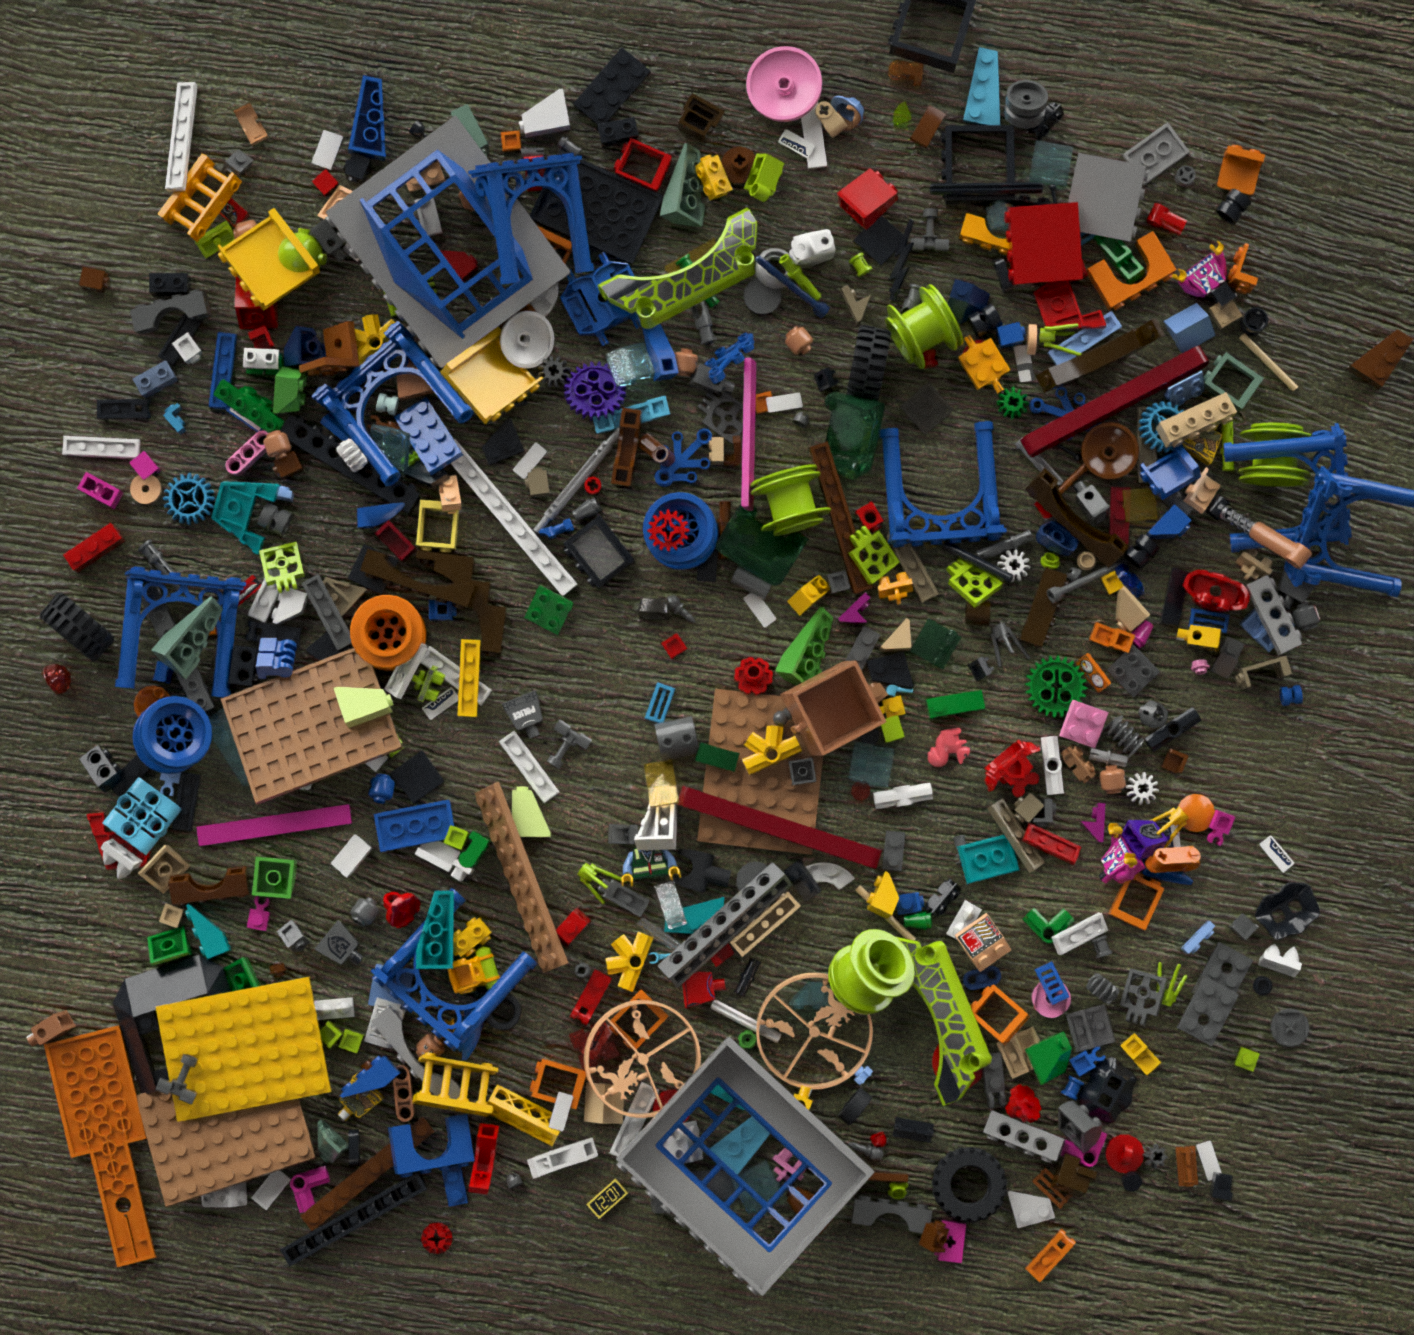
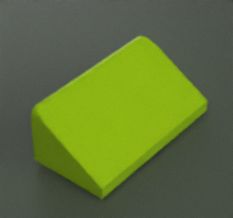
[195,221,235,259]

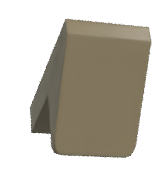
[840,285,870,325]

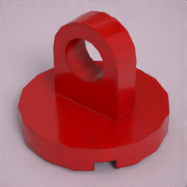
[383,892,421,928]
[1105,1134,1144,1173]

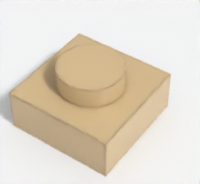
[159,903,185,928]

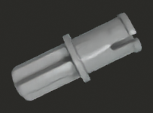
[1089,748,1128,767]

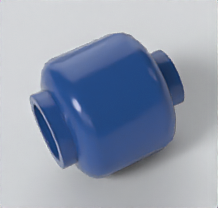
[368,774,395,804]

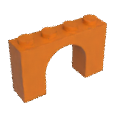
[1087,231,1177,311]

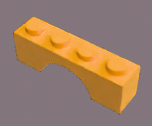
[959,213,1010,255]

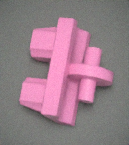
[772,1148,806,1182]

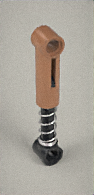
[1205,494,1312,570]

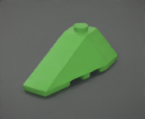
[775,607,833,686]

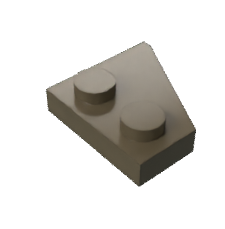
[323,577,367,618]

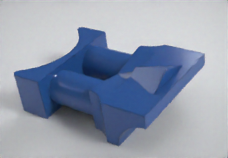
[539,518,574,540]

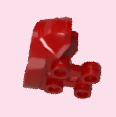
[1183,569,1250,613]
[984,740,1041,797]

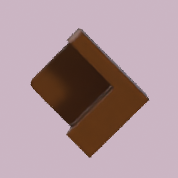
[1161,749,1189,775]

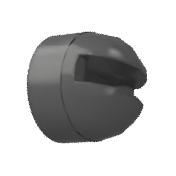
[793,412,809,428]
[1066,567,1083,582]
[506,1173,523,1189]

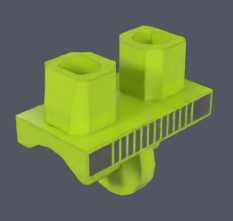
[411,665,446,702]

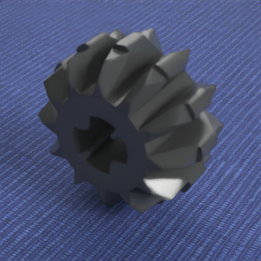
[538,356,570,388]
[1086,973,1119,1004]

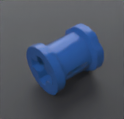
[1061,1075,1085,1100]

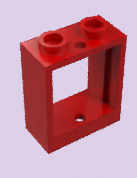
[613,138,672,193]

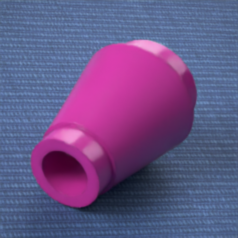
[1131,620,1154,649]

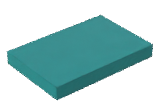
[957,835,1020,884]

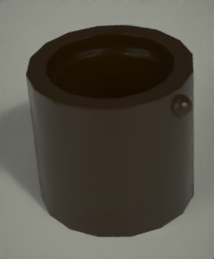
[965,601,990,626]

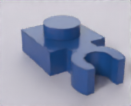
[1069,1047,1106,1078]

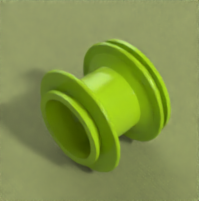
[885,284,964,369]
[1238,422,1312,487]
[750,464,831,536]
[828,929,915,1015]

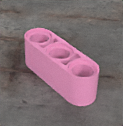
[225,431,268,477]

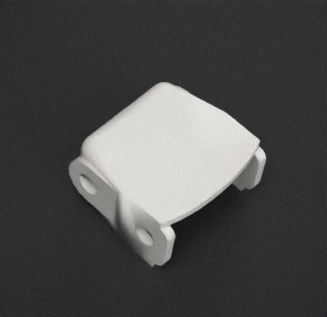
[789,229,836,269]

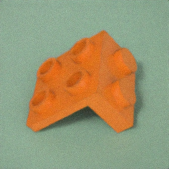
[1217,145,1265,195]
[1227,243,1258,294]

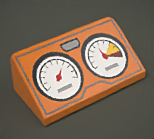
[1075,653,1111,693]

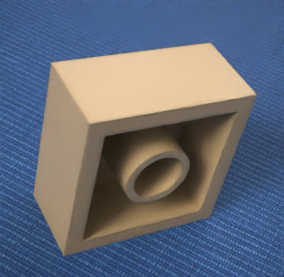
[1208,301,1242,330]
[709,437,724,465]

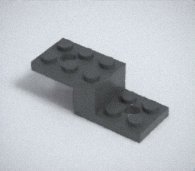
[1176,942,1253,1046]

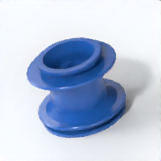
[643,492,718,570]
[133,696,212,774]

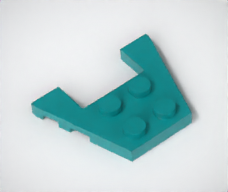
[211,481,280,555]

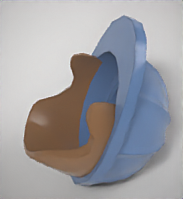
[831,96,864,131]

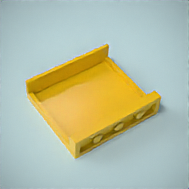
[218,208,320,311]
[440,327,543,424]

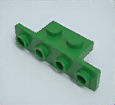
[213,379,285,433]

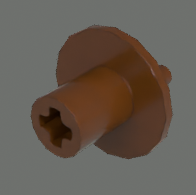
[721,146,756,184]

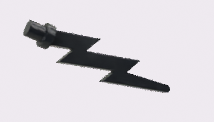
[889,219,914,301]

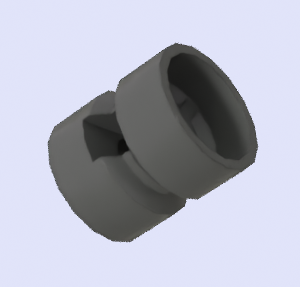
[257,502,293,536]

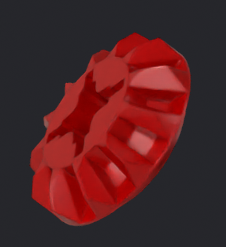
[421,1223,452,1254]

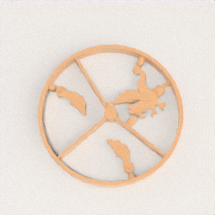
[756,972,873,1089]
[584,1000,701,1118]

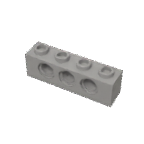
[1245,575,1303,656]
[983,1110,1066,1164]

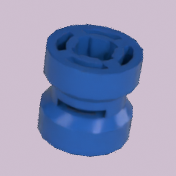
[1279,685,1303,706]

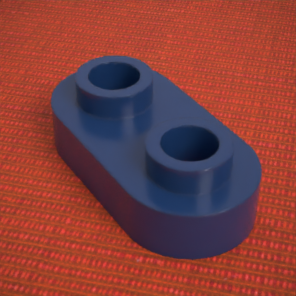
[963,966,1001,990]

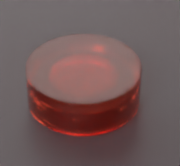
[851,781,870,801]

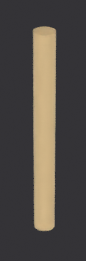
[1239,333,1298,391]
[855,885,916,940]

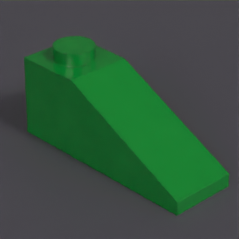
[925,690,985,719]

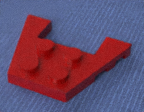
[1034,260,1106,329]
[86,812,162,870]

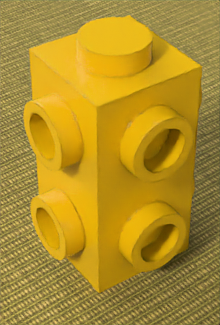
[695,155,733,201]
[453,917,492,957]

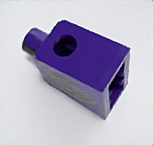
[1121,820,1170,860]

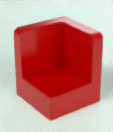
[248,325,276,349]
[711,943,734,967]

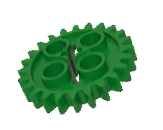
[1024,655,1087,718]

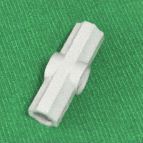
[1041,736,1064,795]
[873,783,933,809]

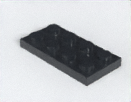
[573,47,651,126]

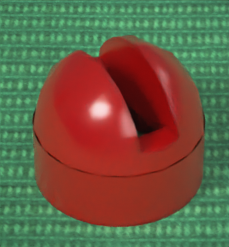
[870,1132,887,1148]

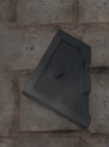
[867,651,914,688]

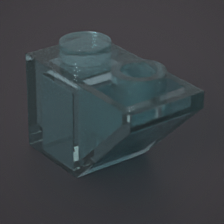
[789,982,828,1009]

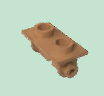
[1060,743,1096,783]

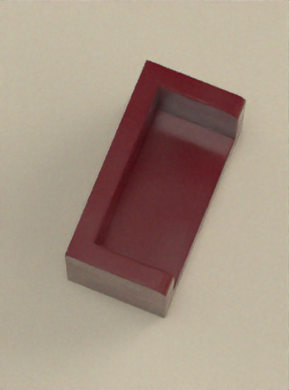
[375,520,417,563]

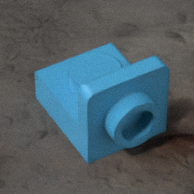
[163,403,186,435]

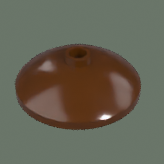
[1081,422,1139,480]

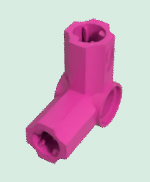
[1060,1132,1107,1167]
[290,1165,330,1213]

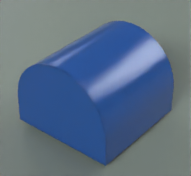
[153,661,173,684]

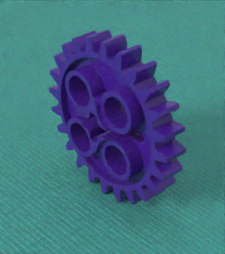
[564,361,626,421]

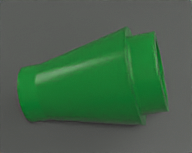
[904,911,932,930]

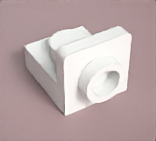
[172,332,203,364]

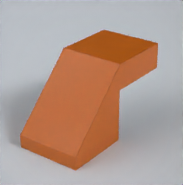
[1089,622,1135,653]

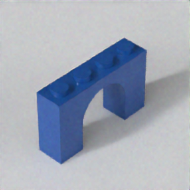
[388,1114,474,1178]

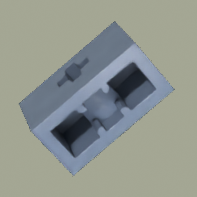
[133,360,179,399]

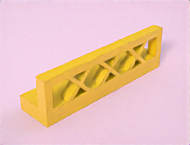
[487,1084,560,1147]

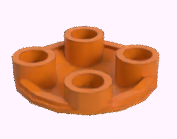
[134,685,170,718]
[1178,794,1215,832]

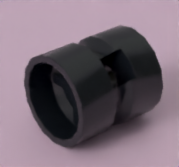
[1215,189,1251,225]
[967,304,1003,338]
[1239,307,1268,336]
[1124,534,1160,570]

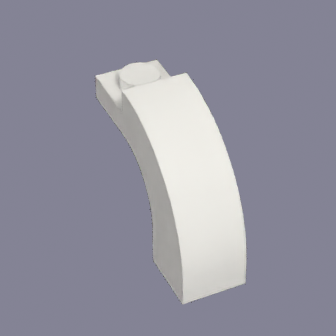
[527,1138,598,1179]

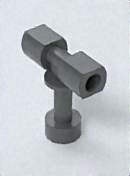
[911,208,949,253]
[547,720,592,769]
[155,1054,198,1105]

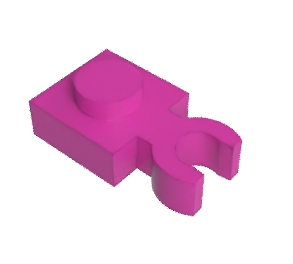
[1207,809,1235,846]
[247,896,270,931]

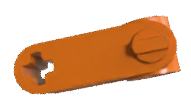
[1145,846,1201,873]

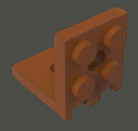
[299,321,359,377]

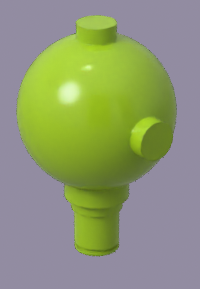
[278,228,327,272]

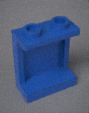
[1139,444,1201,500]

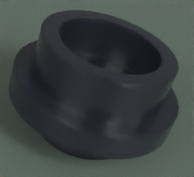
[1253,976,1272,995]

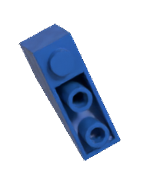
[642,324,679,381]
[340,1056,401,1098]

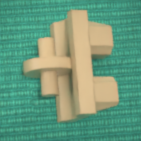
[1235,549,1273,580]

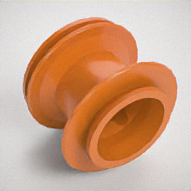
[350,595,427,671]

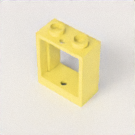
[416,500,459,553]

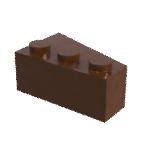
[1346,329,1413,390]

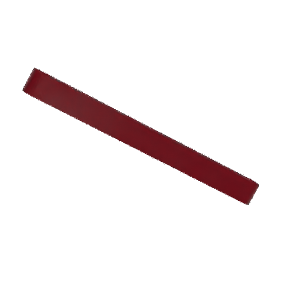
[1020,346,1210,458]
[676,786,882,869]

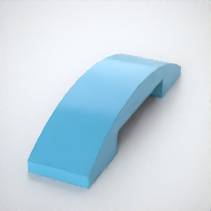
[593,396,670,434]

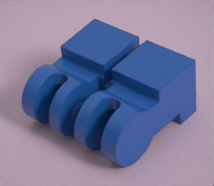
[256,638,297,679]

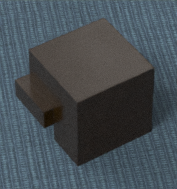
[678,93,725,144]
[1051,1154,1097,1198]

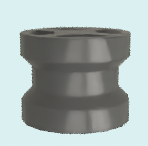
[1175,165,1196,187]

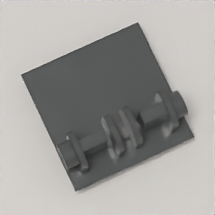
[1107,644,1160,697]

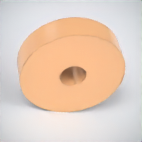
[1026,324,1037,355]
[130,475,162,505]

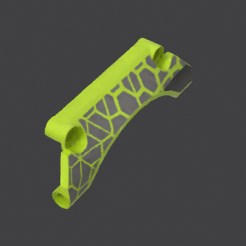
[598,208,758,329]
[896,937,992,1106]

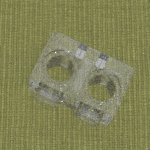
[655,881,687,929]

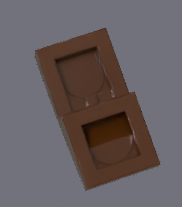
[910,105,946,148]

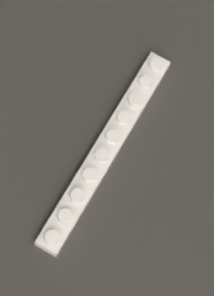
[451,439,577,597]

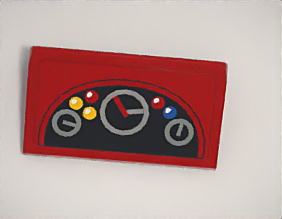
[216,192,250,228]

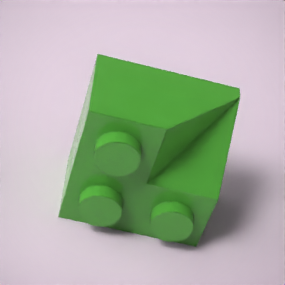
[273,366,307,413]
[252,857,297,899]

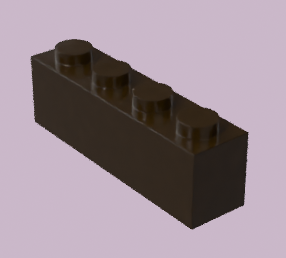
[1019,567,1069,648]

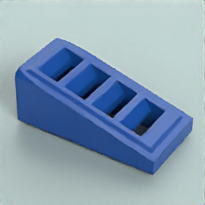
[1034,961,1069,1005]

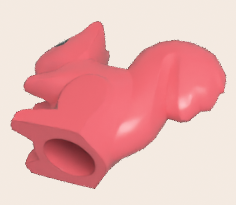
[927,728,970,767]

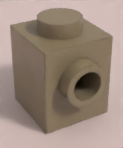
[525,468,550,498]
[1013,793,1044,823]

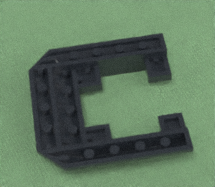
[112,955,231,1094]

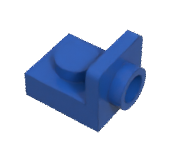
[896,892,924,915]

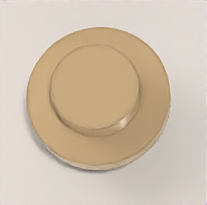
[1077,551,1096,571]

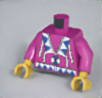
[1172,241,1227,298]
[1099,823,1145,884]

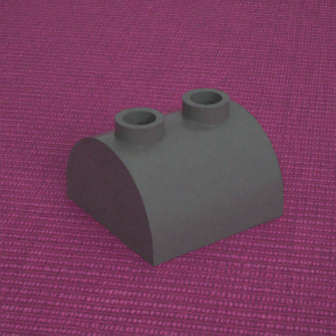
[654,716,698,762]
[1058,1101,1102,1154]

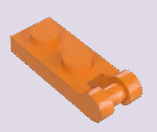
[1025,1228,1076,1282]

